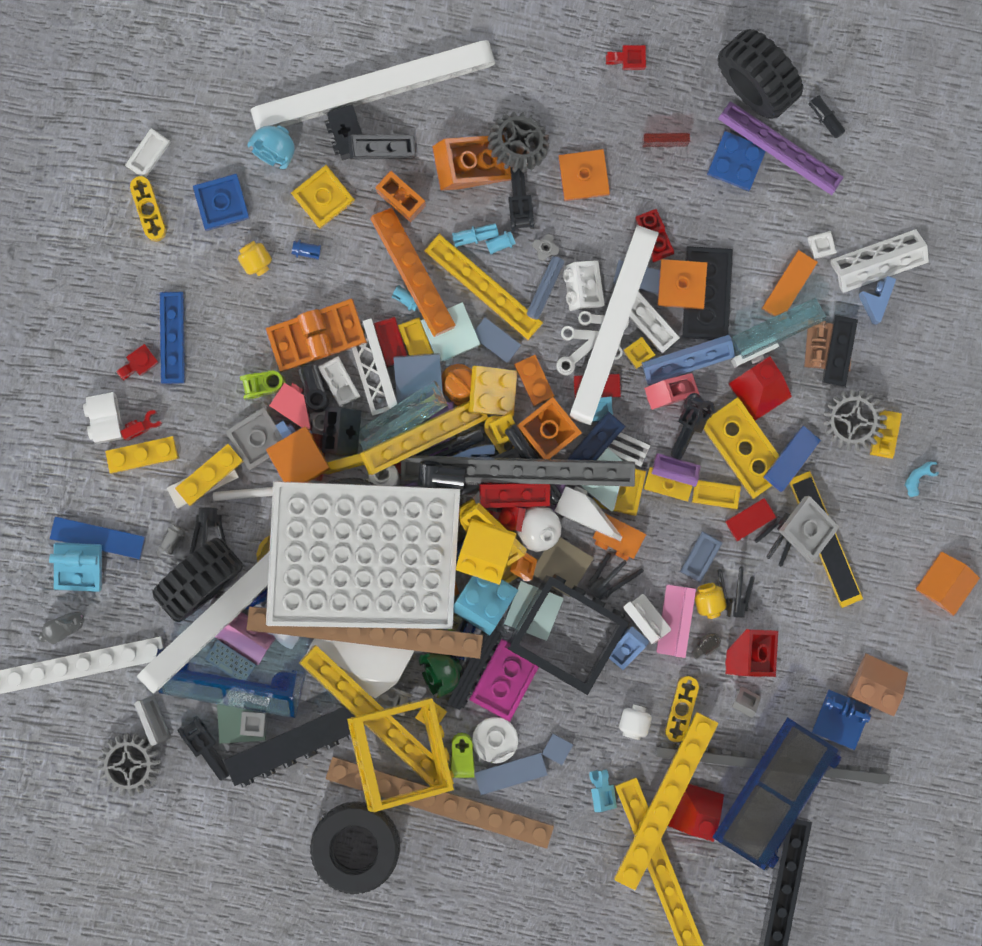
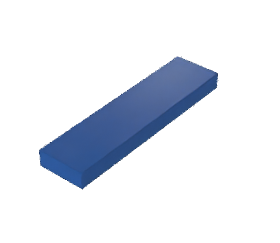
[160,292,185,384]
[50,517,146,559]

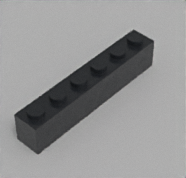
[223,706,355,788]
[759,814,812,946]

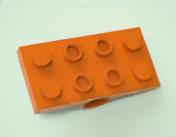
[265,298,367,372]

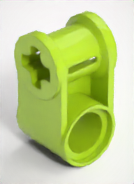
[239,371,286,400]
[451,732,474,778]

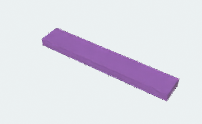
[718,101,844,196]

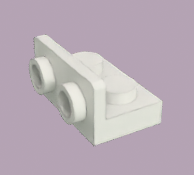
[563,261,604,311]
[623,594,671,644]

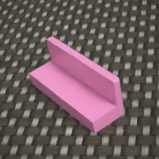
[656,585,696,658]
[215,612,276,665]

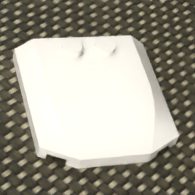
[307,638,415,698]

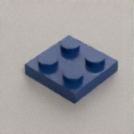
[707,131,766,191]
[193,173,250,231]

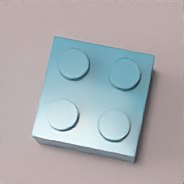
[453,576,518,635]

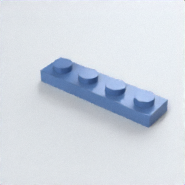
[642,335,735,385]

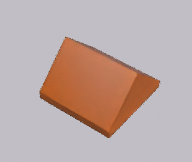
[915,552,980,616]

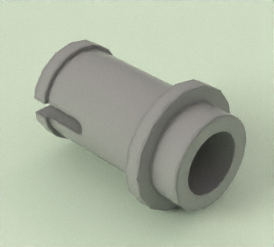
[159,524,185,555]

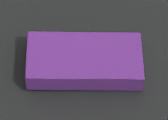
[651,453,701,487]

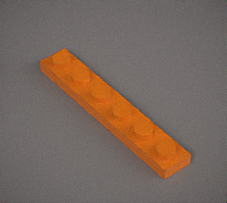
[371,207,456,337]

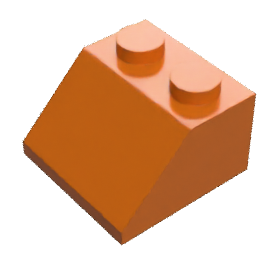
[517,397,582,459]

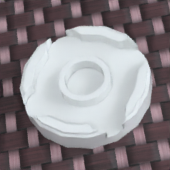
[472,717,518,764]

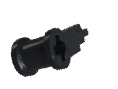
[508,167,534,231]
[671,393,715,460]
[177,716,229,781]

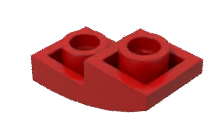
[635,209,674,263]

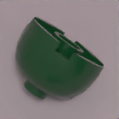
[419,652,462,698]

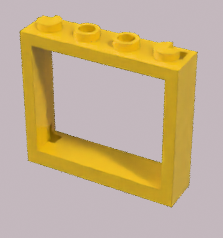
[347,698,454,812]

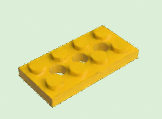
[703,397,779,499]

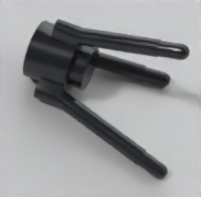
[189,507,226,554]
[754,512,792,567]
[587,553,644,600]
[717,566,755,618]

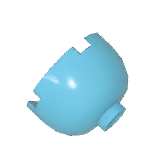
[247,125,295,169]

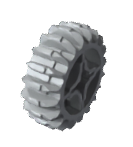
[824,389,887,452]
[97,733,161,796]

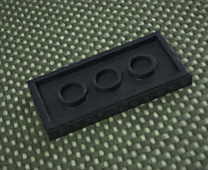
[682,246,733,340]

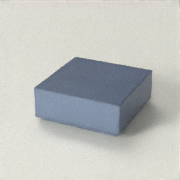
[542,733,573,765]

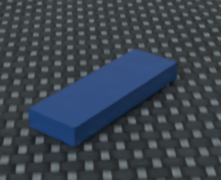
[764,426,821,492]

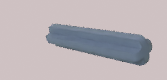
[527,256,564,320]

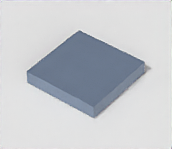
[394,353,443,403]

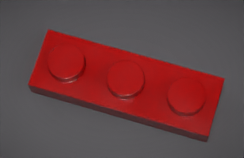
[479,483,550,508]

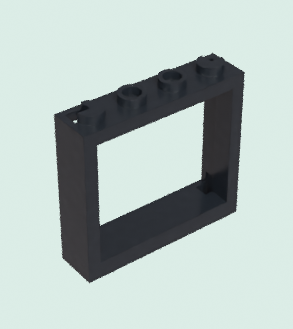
[505,574,629,695]

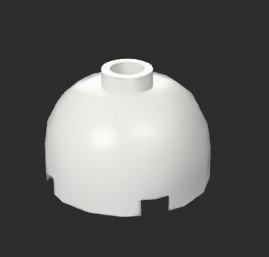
[514,506,561,552]

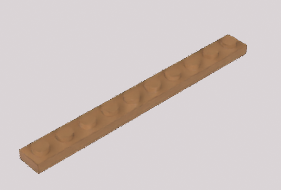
[246,606,483,659]
[326,756,554,849]

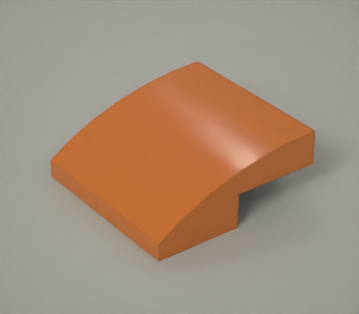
[266,426,330,483]

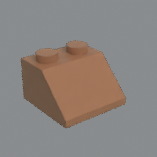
[847,653,908,716]

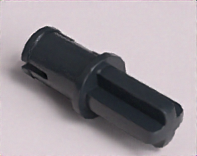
[808,95,845,138]

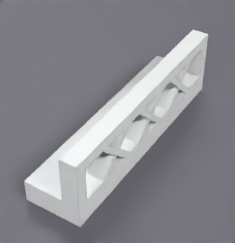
[831,229,929,293]
[352,319,399,416]

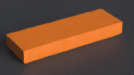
[761,250,818,321]

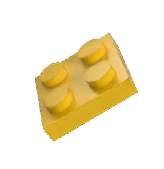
[469,366,517,417]

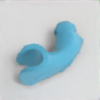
[904,461,939,497]

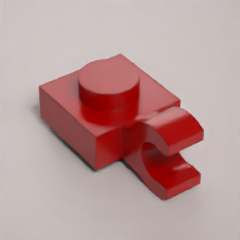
[606,45,646,70]
[116,344,159,381]
[120,410,162,441]
[487,507,526,532]

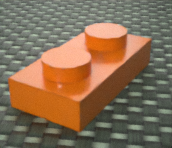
[514,355,554,406]

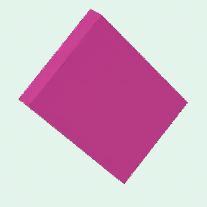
[469,639,539,722]

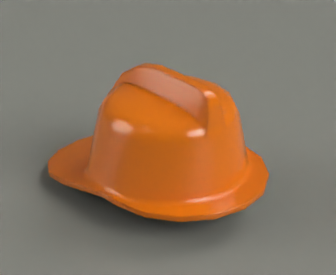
[441,364,472,406]

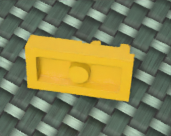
[870,410,902,459]

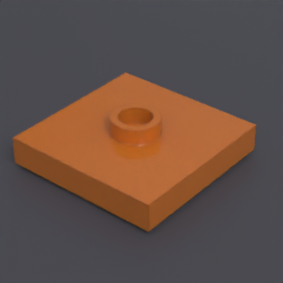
[558,149,610,201]
[658,259,707,309]

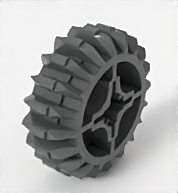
[488,112,550,173]

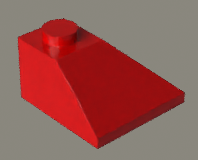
[729,356,792,421]
[725,629,778,677]
[668,784,724,842]

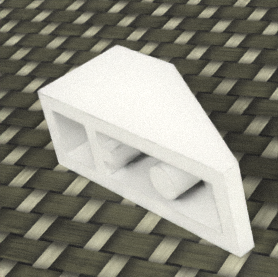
[554,486,622,541]

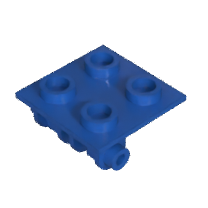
[812,690,872,750]

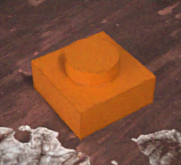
[510,553,537,581]

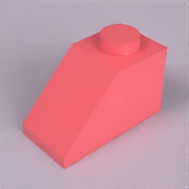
[644,373,700,410]
[269,383,312,431]

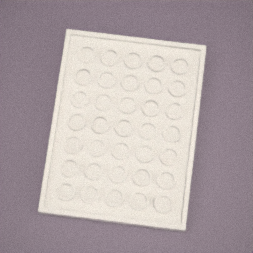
[266,481,460,629]

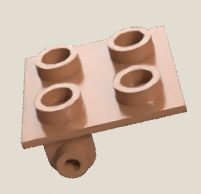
[804,321,851,371]

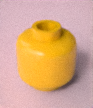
[238,241,272,276]
[694,583,726,619]

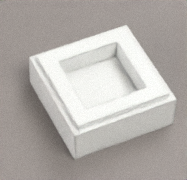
[808,231,837,260]

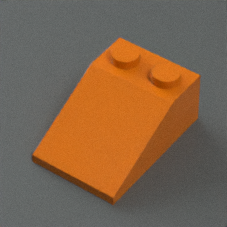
[432,135,511,191]

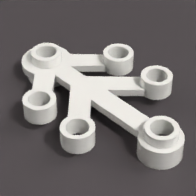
[556,311,629,376]

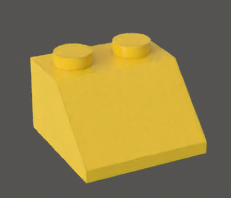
[455,518,517,585]

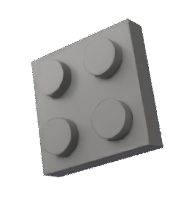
[225,407,283,471]
[779,496,839,562]

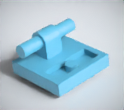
[49,542,102,592]

